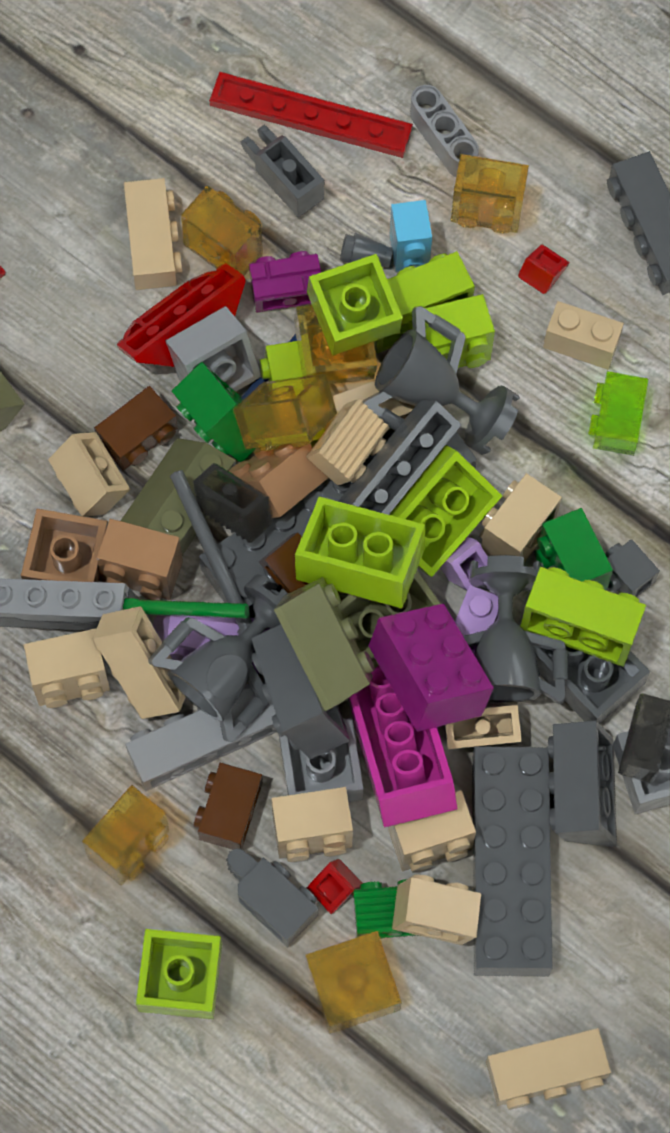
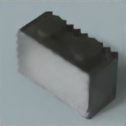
[193,463,273,543]
[618,694,670,783]

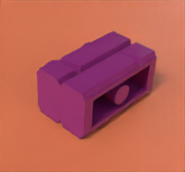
[249,251,321,313]

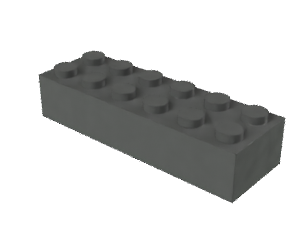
[472,747,552,977]

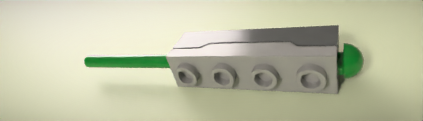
[0,579,249,630]

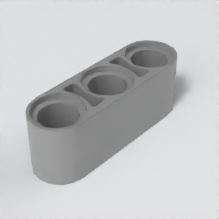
[410,85,479,179]

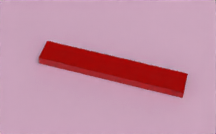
[209,72,413,158]

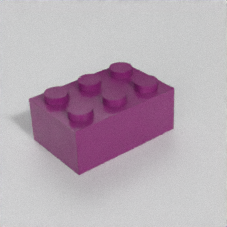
[369,603,494,732]

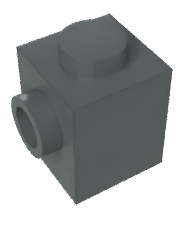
[605,539,660,597]

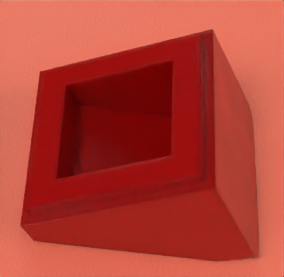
[518,244,570,294]
[306,859,362,914]

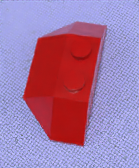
[117,263,246,367]

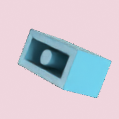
[389,200,432,272]

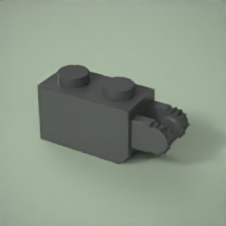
[240,124,325,218]
[226,848,318,948]

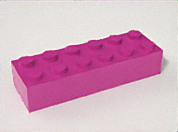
[348,665,458,828]

